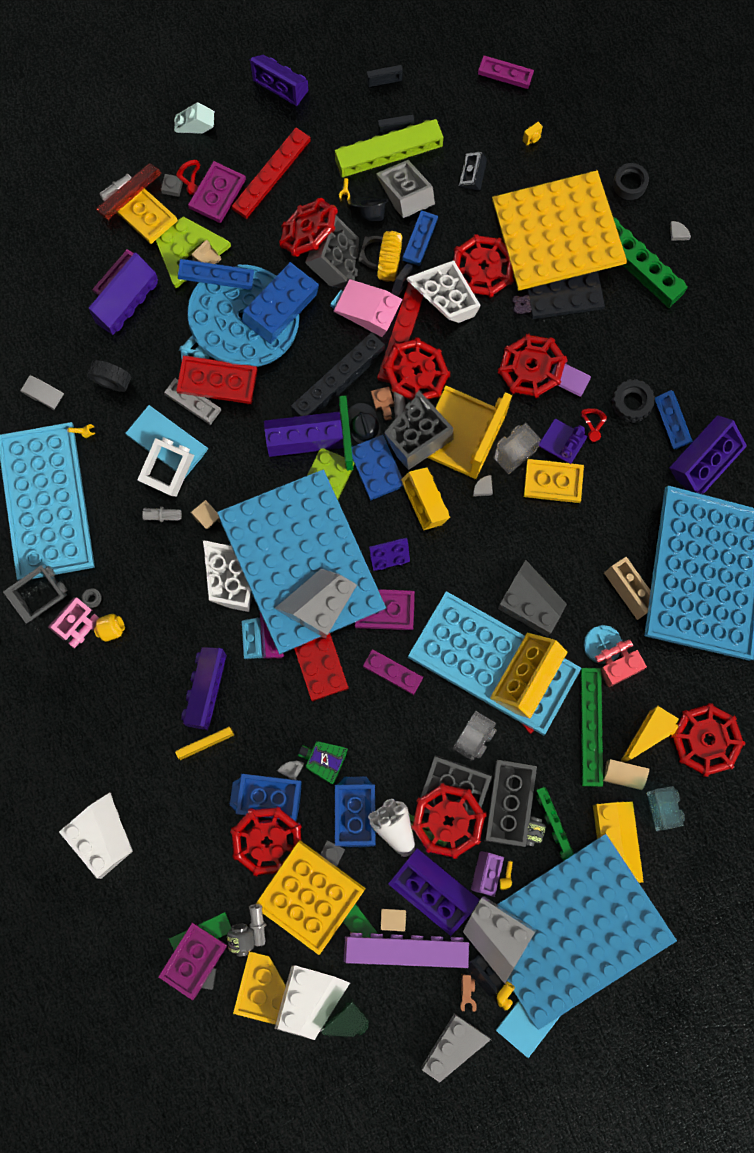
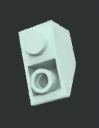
[174,102,214,133]

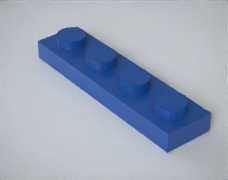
[178,259,254,290]

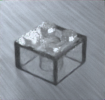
[494,423,541,474]
[453,711,497,761]

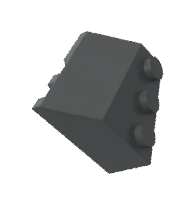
[305,215,359,289]
[385,390,454,470]
[498,560,567,637]
[420,755,492,814]

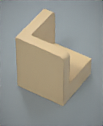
[192,240,221,264]
[191,500,221,529]
[381,909,406,931]

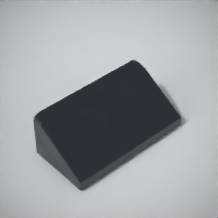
[459,152,487,190]
[466,952,507,997]

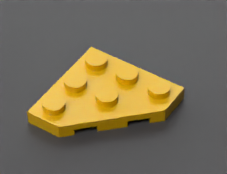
[233,951,286,1024]

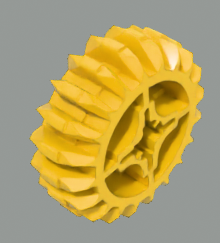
[377,231,402,282]

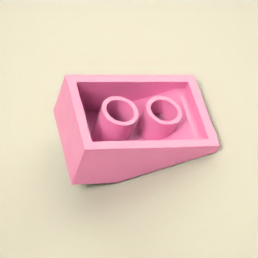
[334,279,402,337]

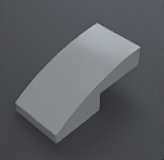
[20,375,64,410]

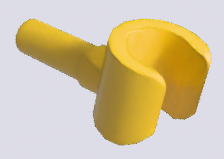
[339,178,350,201]
[67,424,95,438]
[500,861,513,890]

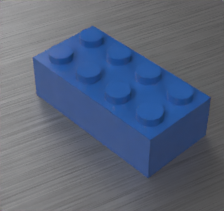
[242,262,319,344]

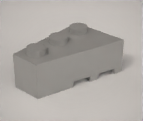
[421,1013,491,1082]

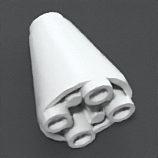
[368,799,415,857]

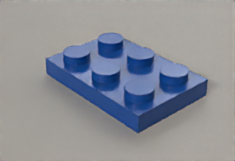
[351,435,404,501]

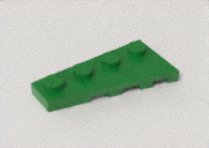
[536,787,574,861]

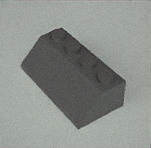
[484,760,537,847]

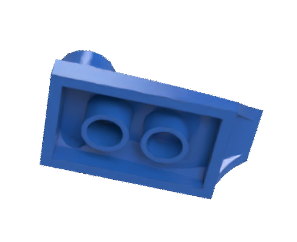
[230,774,301,821]
[335,777,375,847]

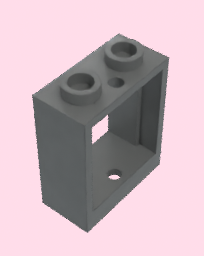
[3,564,67,623]

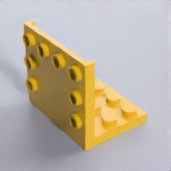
[427,386,512,479]

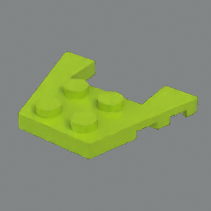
[156,217,231,288]

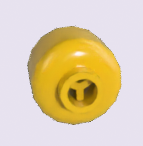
[94,614,125,642]

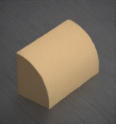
[603,759,649,790]

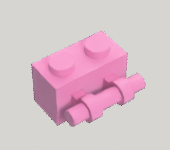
[48,597,99,648]

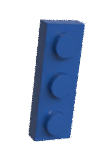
[403,210,438,266]
[655,390,693,449]

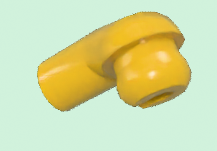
[497,981,515,1010]

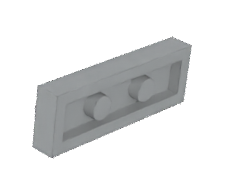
[164,378,221,425]

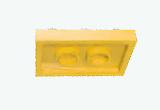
[115,186,178,244]
[524,459,584,503]

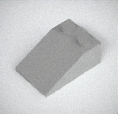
[376,160,435,218]

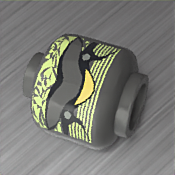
[526,816,546,846]
[227,924,255,956]

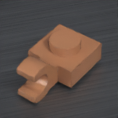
[371,387,394,421]
[460,974,476,1011]

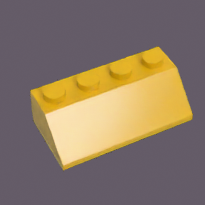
[490,633,567,719]
[593,802,643,883]

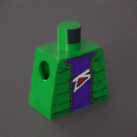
[298,741,348,785]

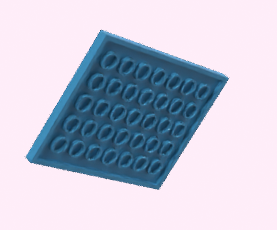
[217,469,386,655]
[644,486,754,661]
[497,834,677,1030]

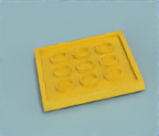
[256,841,366,955]

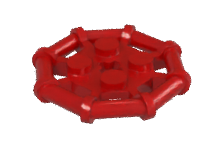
[279,198,338,257]
[453,234,514,297]
[498,333,567,398]
[383,337,450,401]
[671,703,745,777]
[411,783,486,859]
[230,806,302,876]

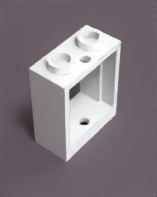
[138,437,194,497]

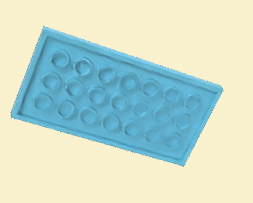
[0,422,95,581]
[408,591,581,736]

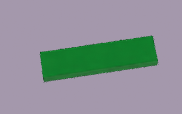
[339,396,353,471]

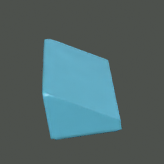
[242,618,263,659]

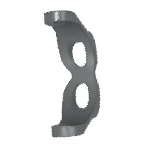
[358,236,383,270]

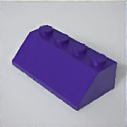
[89,253,158,335]
[264,412,343,457]
[669,415,747,495]
[181,647,227,731]
[389,848,480,936]

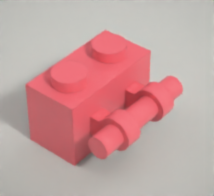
[595,639,647,688]

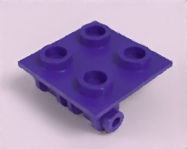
[538,419,588,464]
[369,538,410,571]

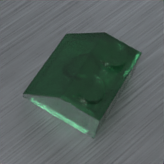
[321,999,369,1037]

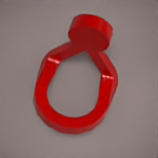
[176,160,200,195]
[581,409,607,442]

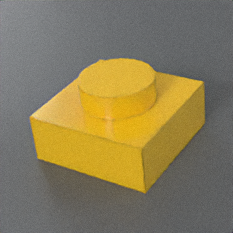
[522,122,543,146]

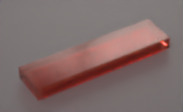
[96,163,161,220]

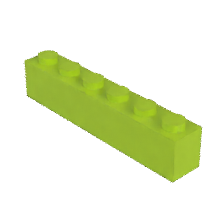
[335,119,443,178]

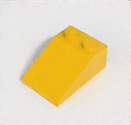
[621,706,678,762]

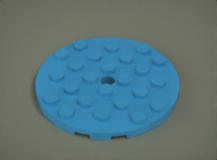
[188,265,299,367]

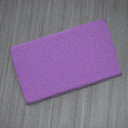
[548,364,591,397]
[471,851,504,897]

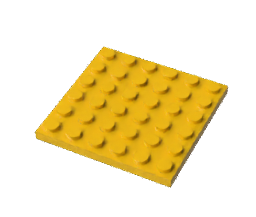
[492,170,627,291]

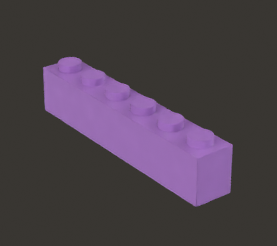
[344,933,469,968]

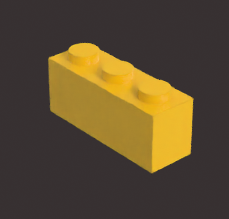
[401,467,450,530]

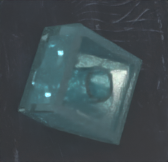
[647,786,685,831]

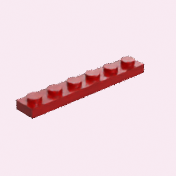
[232,128,311,219]
[377,282,424,383]

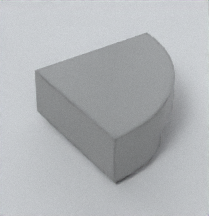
[670,221,691,241]
[473,475,493,496]
[278,761,304,780]

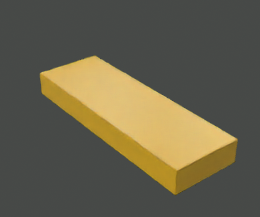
[175,727,234,760]

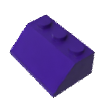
[250,55,308,106]

